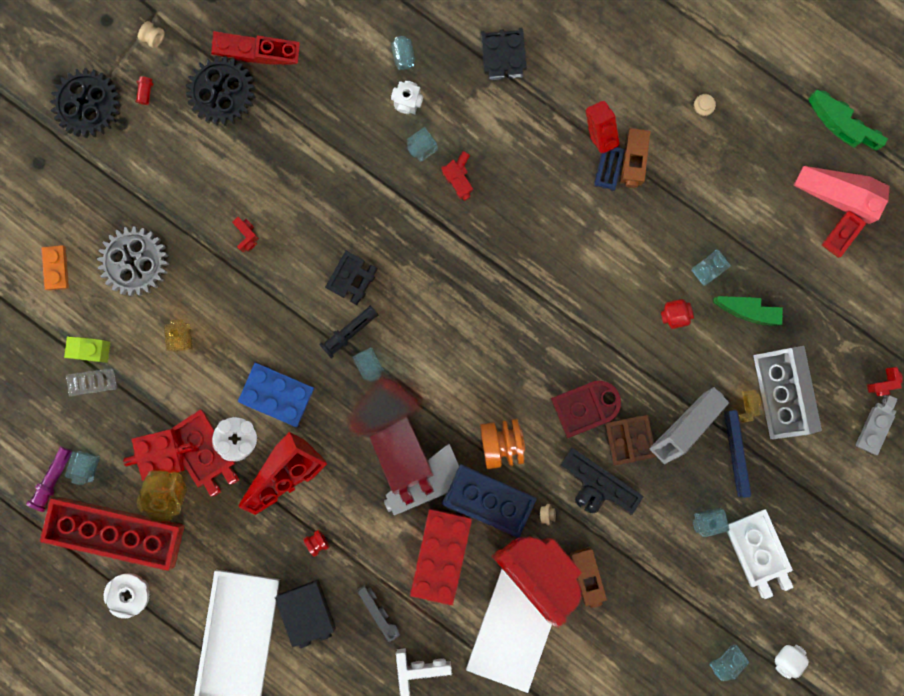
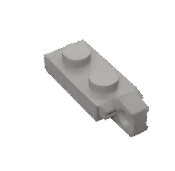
[856,395,897,455]

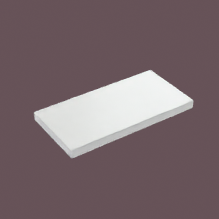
[194,569,280,696]
[466,569,552,693]

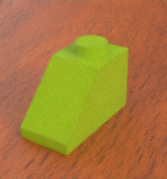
[64,337,110,363]

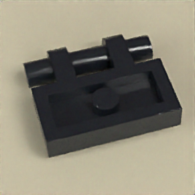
[325,251,378,305]

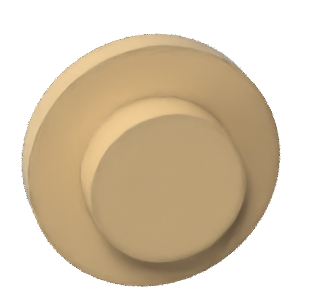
[694,94,716,116]
[540,504,556,526]

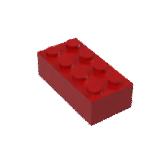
[410,507,472,606]

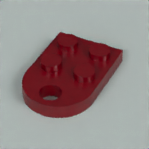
[551,381,621,438]

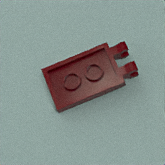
[369,418,434,505]

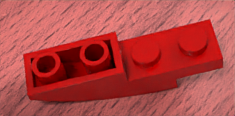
[211,31,300,65]

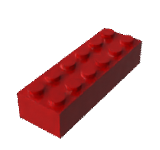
[40,497,185,571]

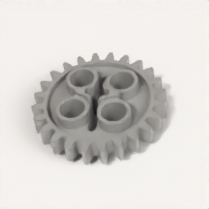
[97,226,169,297]

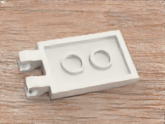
[725,509,793,599]

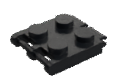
[481,28,527,80]

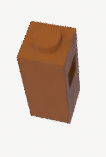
[620,128,651,188]
[569,547,607,608]

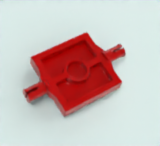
[123,428,194,481]

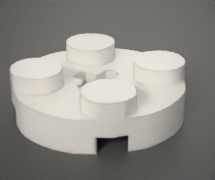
[212,417,257,461]
[104,573,150,618]

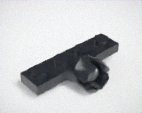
[559,448,644,515]

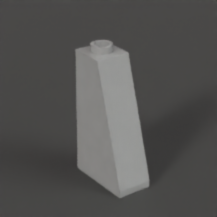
[649,387,729,464]
[384,444,459,515]

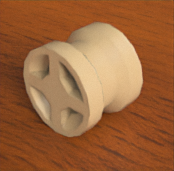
[138,21,164,49]

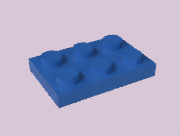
[238,363,315,427]

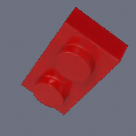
[822,210,866,258]

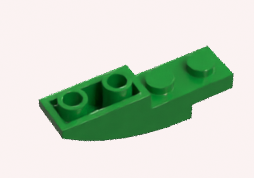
[808,90,888,151]

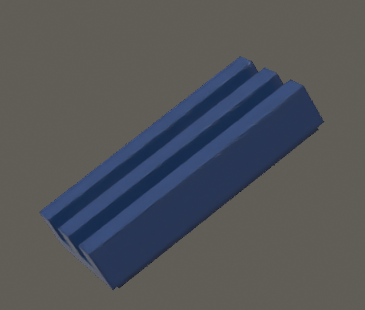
[594,147,625,191]

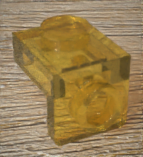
[738,390,761,423]

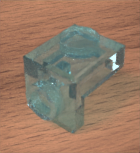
[692,249,731,285]
[709,645,750,681]

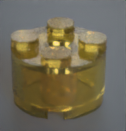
[136,471,187,521]

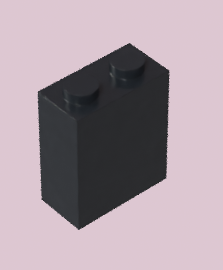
[275,579,336,648]

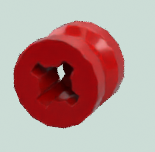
[303,529,330,557]

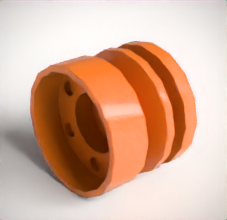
[480,419,525,469]

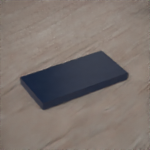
[442,464,537,538]

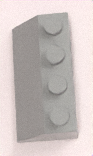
[753,346,822,439]

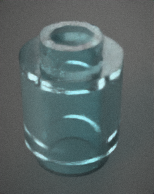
[391,36,415,70]

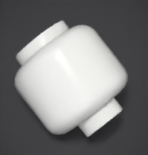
[775,645,809,679]

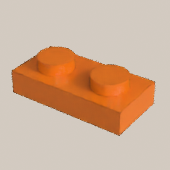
[41,245,69,291]

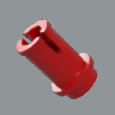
[135,77,154,105]

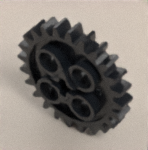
[186,56,256,126]
[50,68,122,138]

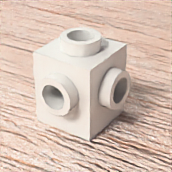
[391,81,423,114]

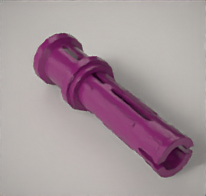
[26,446,73,512]

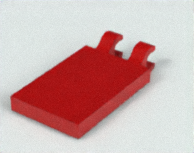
[171,409,240,497]

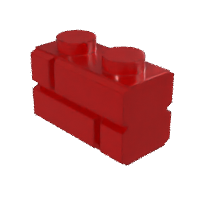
[585,101,620,153]

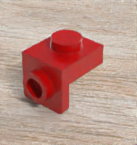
[232,217,259,252]
[867,367,903,396]

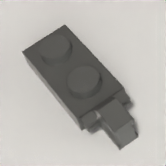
[358,585,400,642]

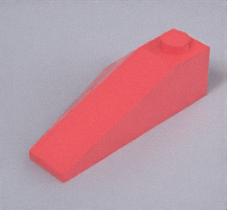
[794,166,890,224]

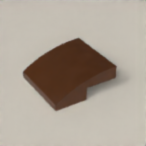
[605,415,657,466]

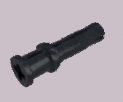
[319,305,379,359]

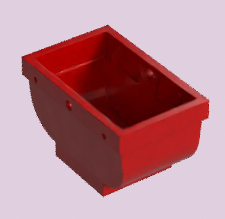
[492,537,582,628]

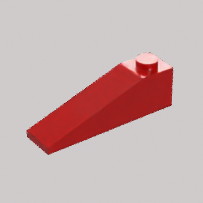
[239,432,327,515]

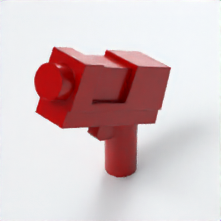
[441,151,473,201]

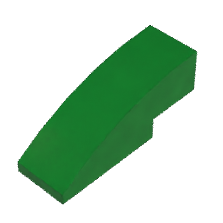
[713,296,783,326]

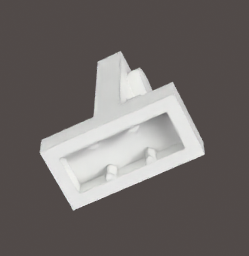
[396,648,452,696]

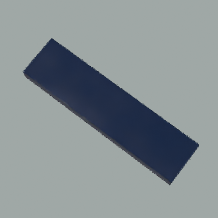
[724,410,751,498]

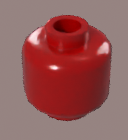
[661,299,694,329]

